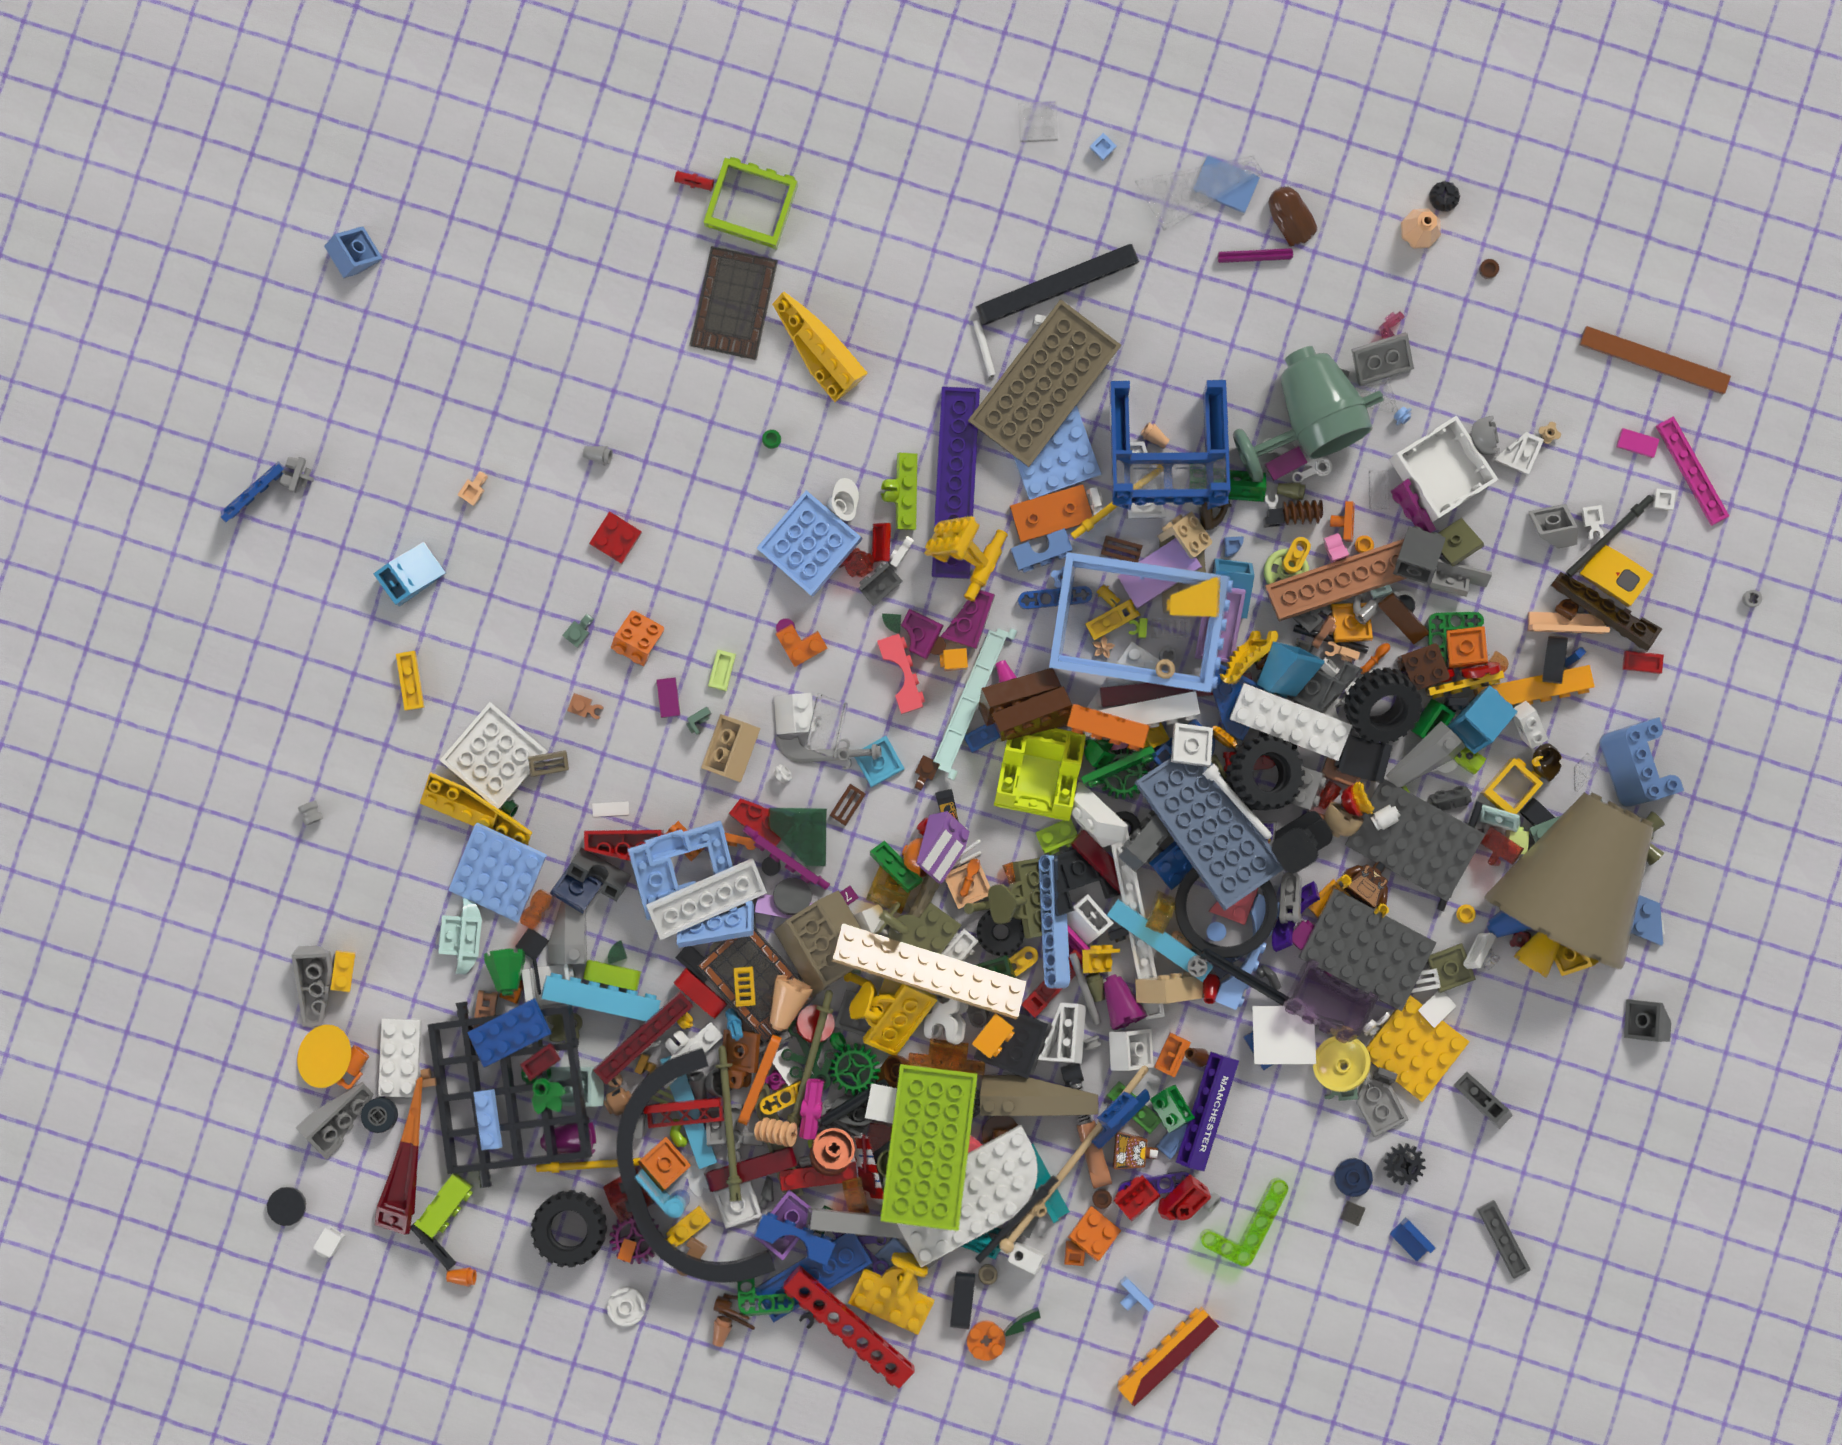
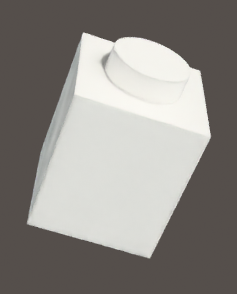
[313,1226,345,1258]

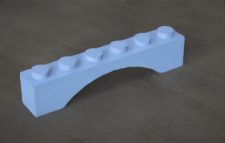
[1215,894,1280,1010]

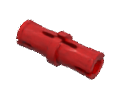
[674,170,714,191]

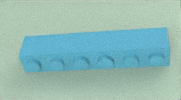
[541,973,661,1021]

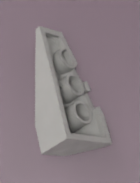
[1386,722,1466,788]
[548,901,587,964]
[296,1082,374,1160]

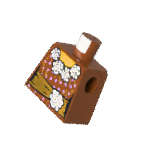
[1113,1131,1158,1169]

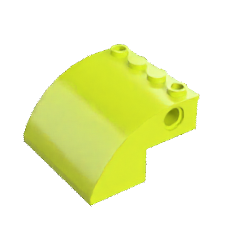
[994,728,1086,821]

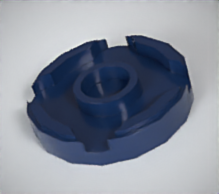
[1334,1158,1373,1197]

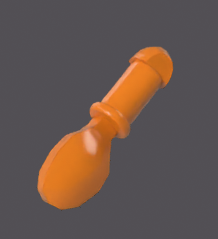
[1361,643,1391,675]
[960,858,980,897]

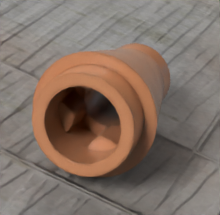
[712,1316,733,1347]

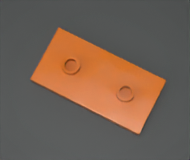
[1010,484,1092,543]

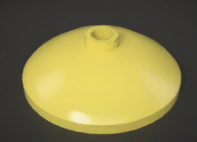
[1313,1035,1371,1092]

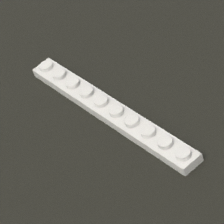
[1111,828,1165,1020]

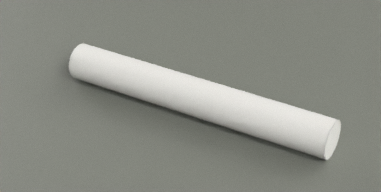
[973,320,996,377]

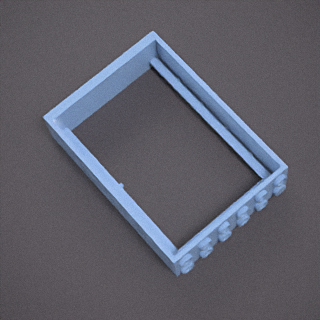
[1049,552,1233,692]

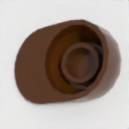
[876,1055,910,1088]

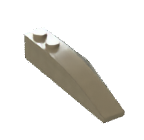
[980,1075,1099,1116]

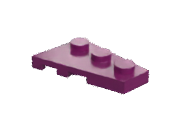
[940,590,995,649]

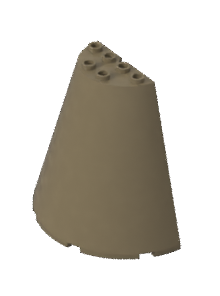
[1484,792,1654,969]

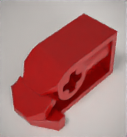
[1158,1174,1212,1221]

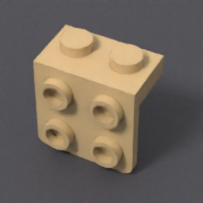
[1157,511,1212,559]

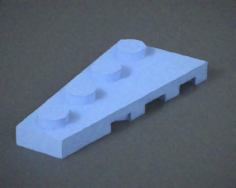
[677,900,754,948]

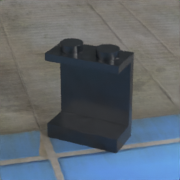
[1334,734,1392,783]

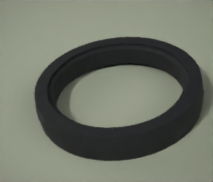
[1175,867,1278,958]

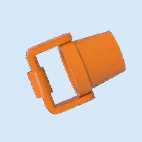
[337,1045,369,1089]

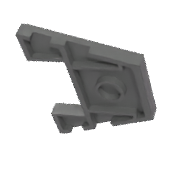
[1288,638,1363,713]

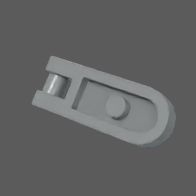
[1279,873,1302,923]

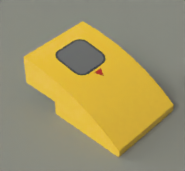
[1579,545,1653,607]

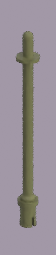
[787,990,834,1131]
[715,1045,742,1202]

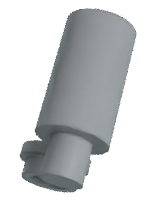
[1353,592,1382,624]

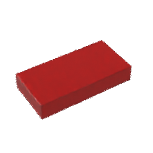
[872,523,891,562]
[1622,650,1664,674]

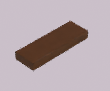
[1378,592,1429,645]

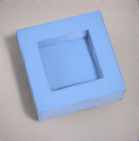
[1089,133,1117,161]

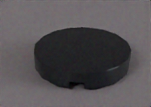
[267,1187,306,1226]

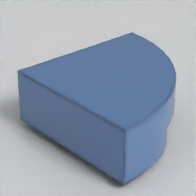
[1224,536,1244,557]

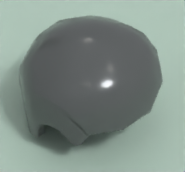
[705,1068,733,1098]

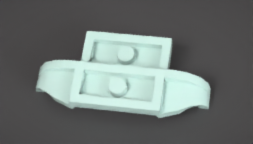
[438,898,482,975]

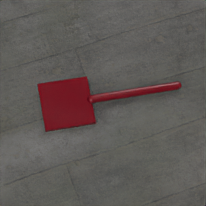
[858,1134,876,1195]

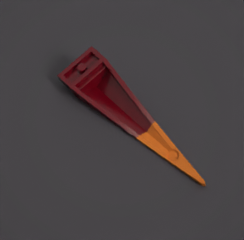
[374,1077,422,1235]

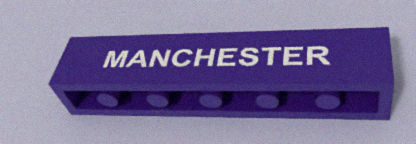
[1176,1052,1239,1171]

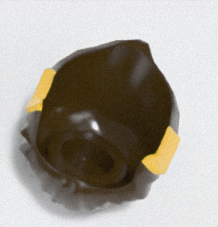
[1531,743,1562,782]

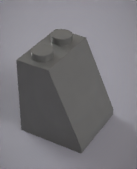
[1393,526,1446,585]

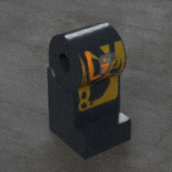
[935,789,959,821]

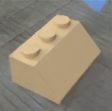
[701,714,760,782]

